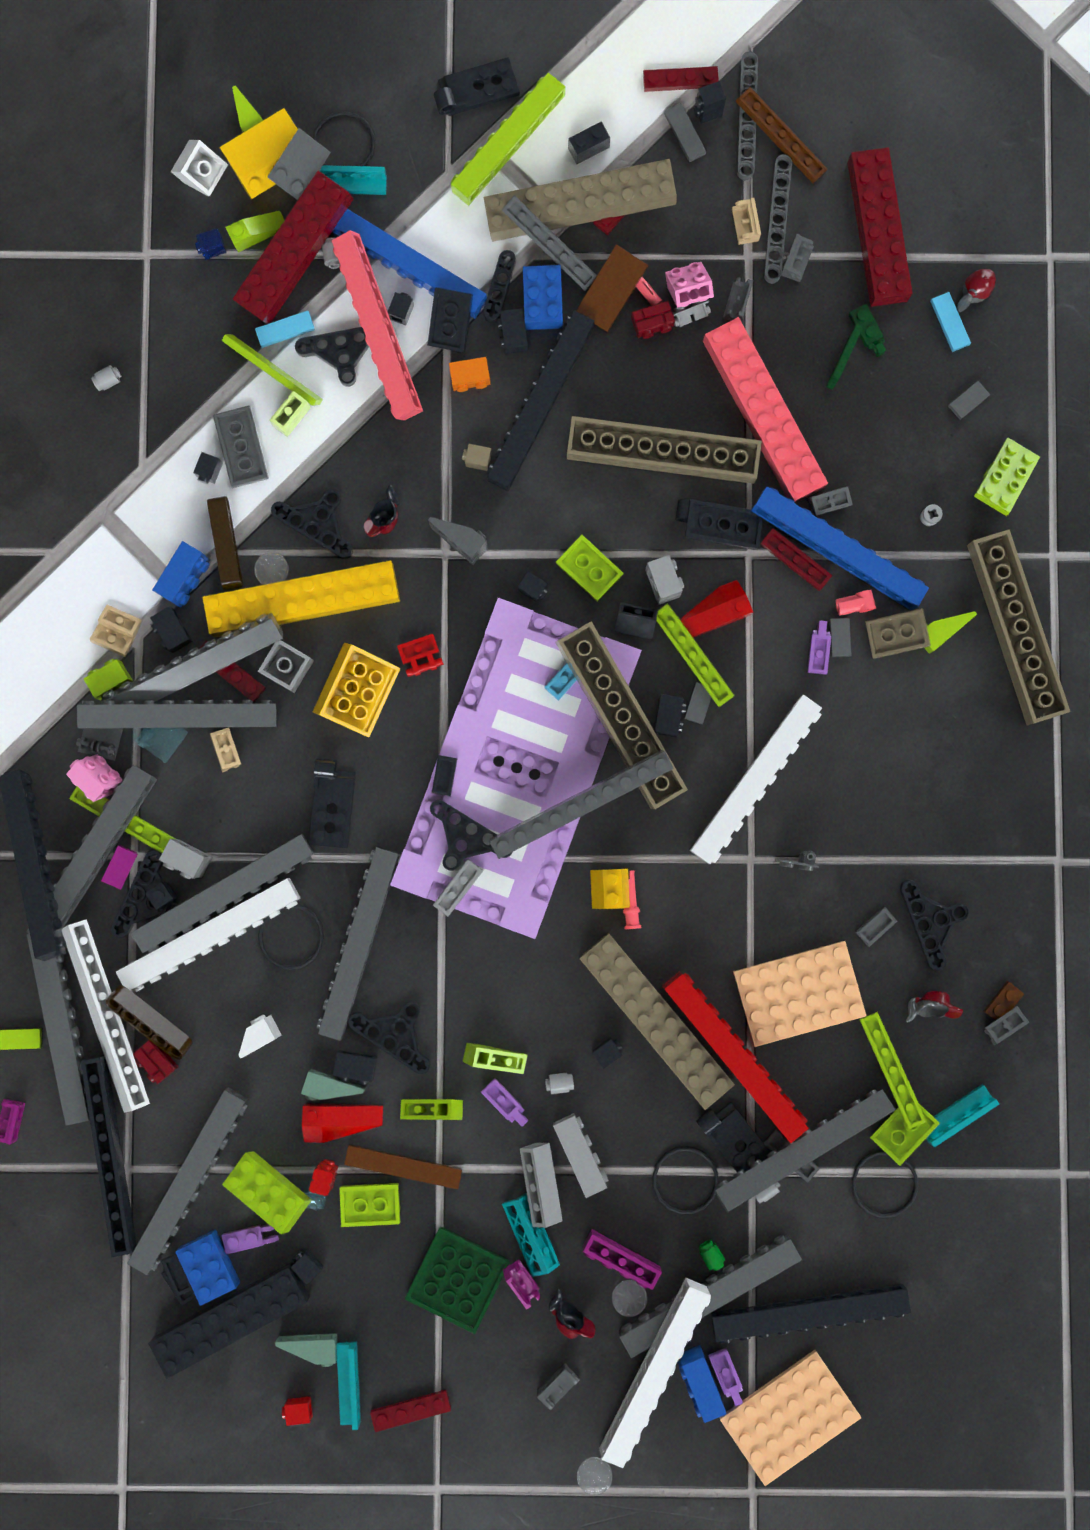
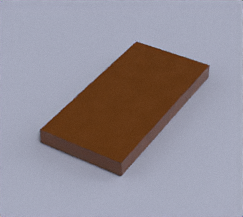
[576,245,648,332]

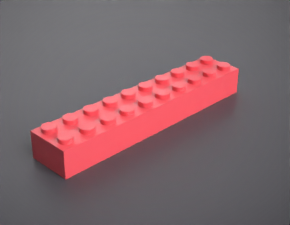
[703,317,828,503]

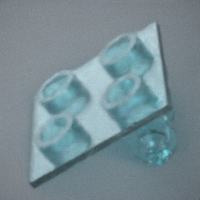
[135,728,189,763]

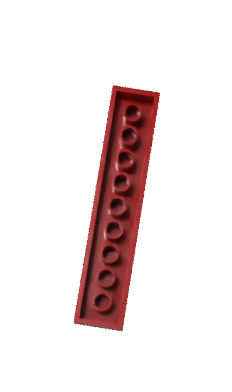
[662,971,809,1143]

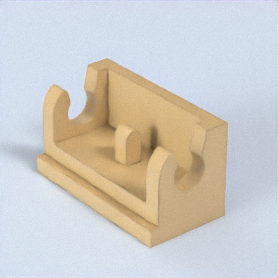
[732,198,761,245]
[210,728,241,772]

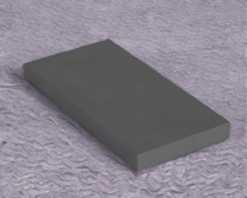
[213,406,269,488]

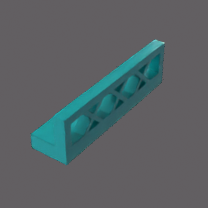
[320,165,387,195]
[926,1084,999,1147]
[502,1193,560,1277]
[336,1342,361,1430]

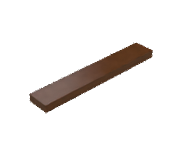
[736,87,827,184]
[344,1145,463,1190]

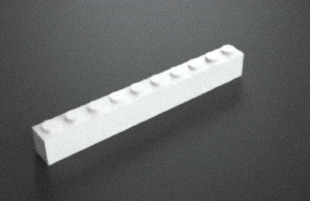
[690,695,822,864]
[116,878,301,993]
[62,919,150,1113]
[599,1278,711,1468]

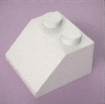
[171,140,228,196]
[239,1014,282,1059]

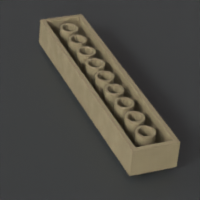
[483,159,677,242]
[567,416,762,484]
[967,529,1070,725]
[555,621,688,810]
[579,933,735,1110]

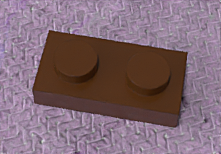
[984,981,1024,1021]

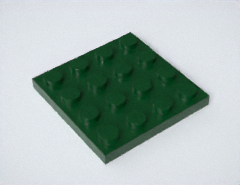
[405,1226,510,1334]

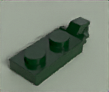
[848,304,886,357]

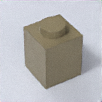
[462,444,492,471]

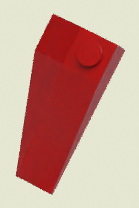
[680,580,753,638]
[302,1103,383,1143]

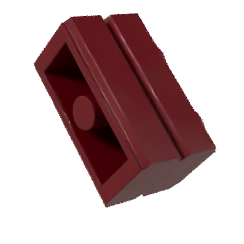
[631,301,675,339]
[133,1040,179,1084]

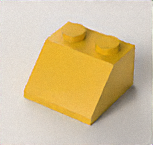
[590,869,630,909]

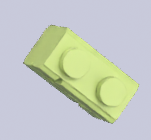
[269,391,311,437]

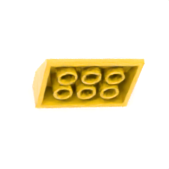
[220,108,298,200]
[313,643,400,737]

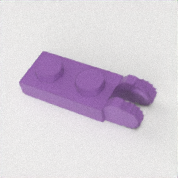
[222,1224,279,1254]

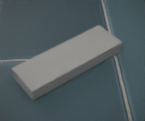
[433,859,484,917]

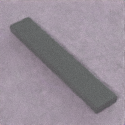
[502,195,597,291]

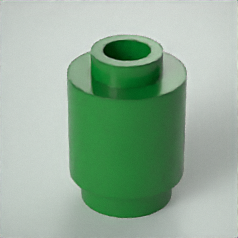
[698,1239,725,1271]

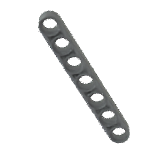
[737,51,758,181]
[764,154,792,284]

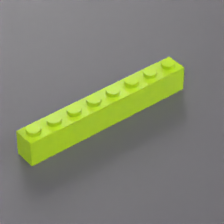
[451,72,566,206]

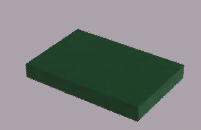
[826,324,863,390]

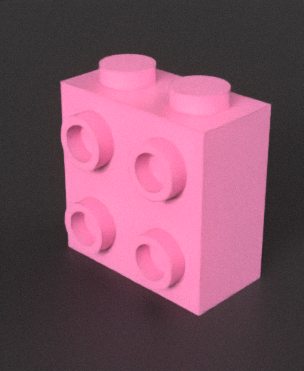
[665,262,714,308]
[66,754,123,802]

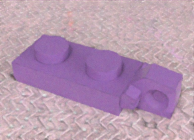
[807,621,831,675]
[481,1078,528,1127]
[708,1348,743,1406]

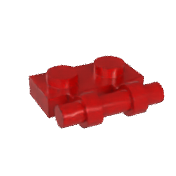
[397,634,444,677]

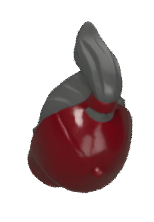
[956,269,996,313]
[906,991,963,1022]

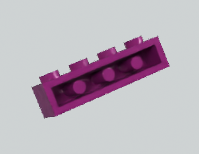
[582,1229,662,1290]

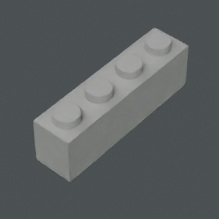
[553,1113,609,1198]
[520,1143,563,1228]

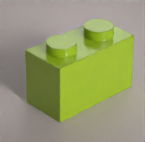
[83,659,133,700]

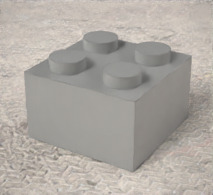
[645,555,684,605]
[258,640,314,693]
[159,839,213,879]

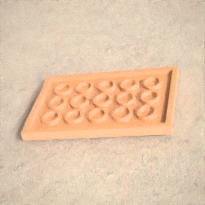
[733,941,866,1047]
[719,1350,861,1486]

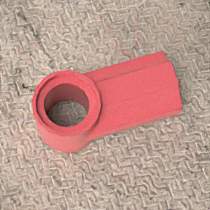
[835,590,876,616]

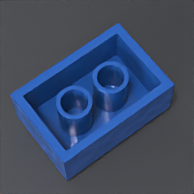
[523,265,563,330]
[152,541,210,608]
[175,1229,240,1306]
[677,1345,727,1423]

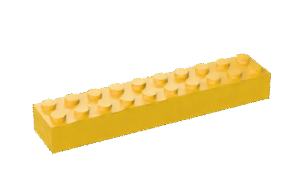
[203,561,400,637]

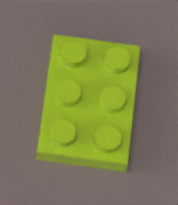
[556,535,623,602]
[870,1104,940,1166]
[340,1183,401,1227]

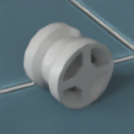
[920,504,943,526]

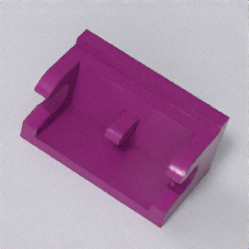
[101,844,138,890]
[0,1099,25,1145]
[503,1259,540,1310]

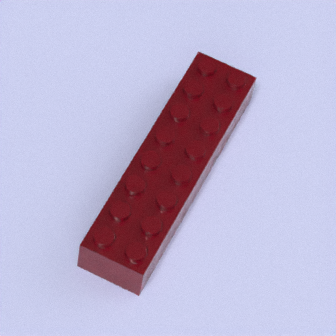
[847,147,913,307]
[233,171,354,324]

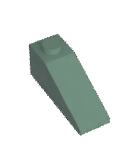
[301,1069,366,1101]
[275,1334,337,1367]

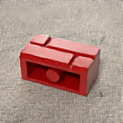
[309,1159,339,1196]

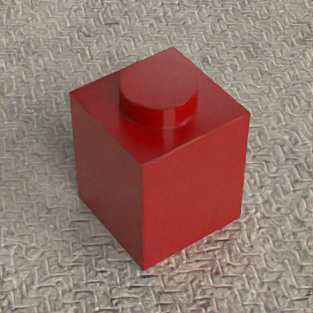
[282,1396,313,1426]

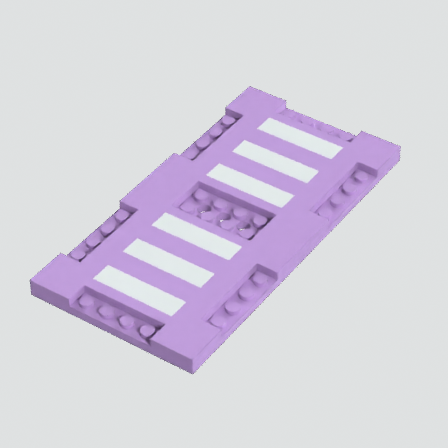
[391,598,642,939]

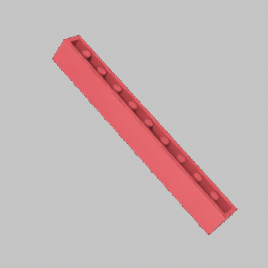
[332,230,423,420]

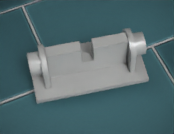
[672,300,711,327]

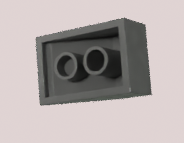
[267,128,331,200]
[428,517,488,565]

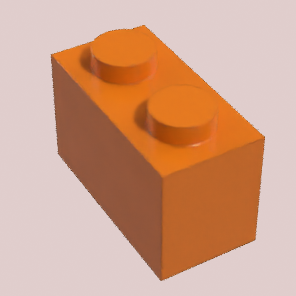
[449,357,491,392]

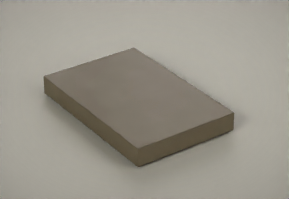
[865,608,931,659]

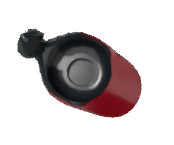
[364,485,399,537]
[549,1289,596,1339]

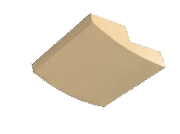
[90,605,142,657]

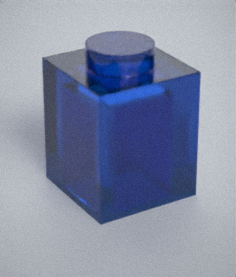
[195,228,227,260]

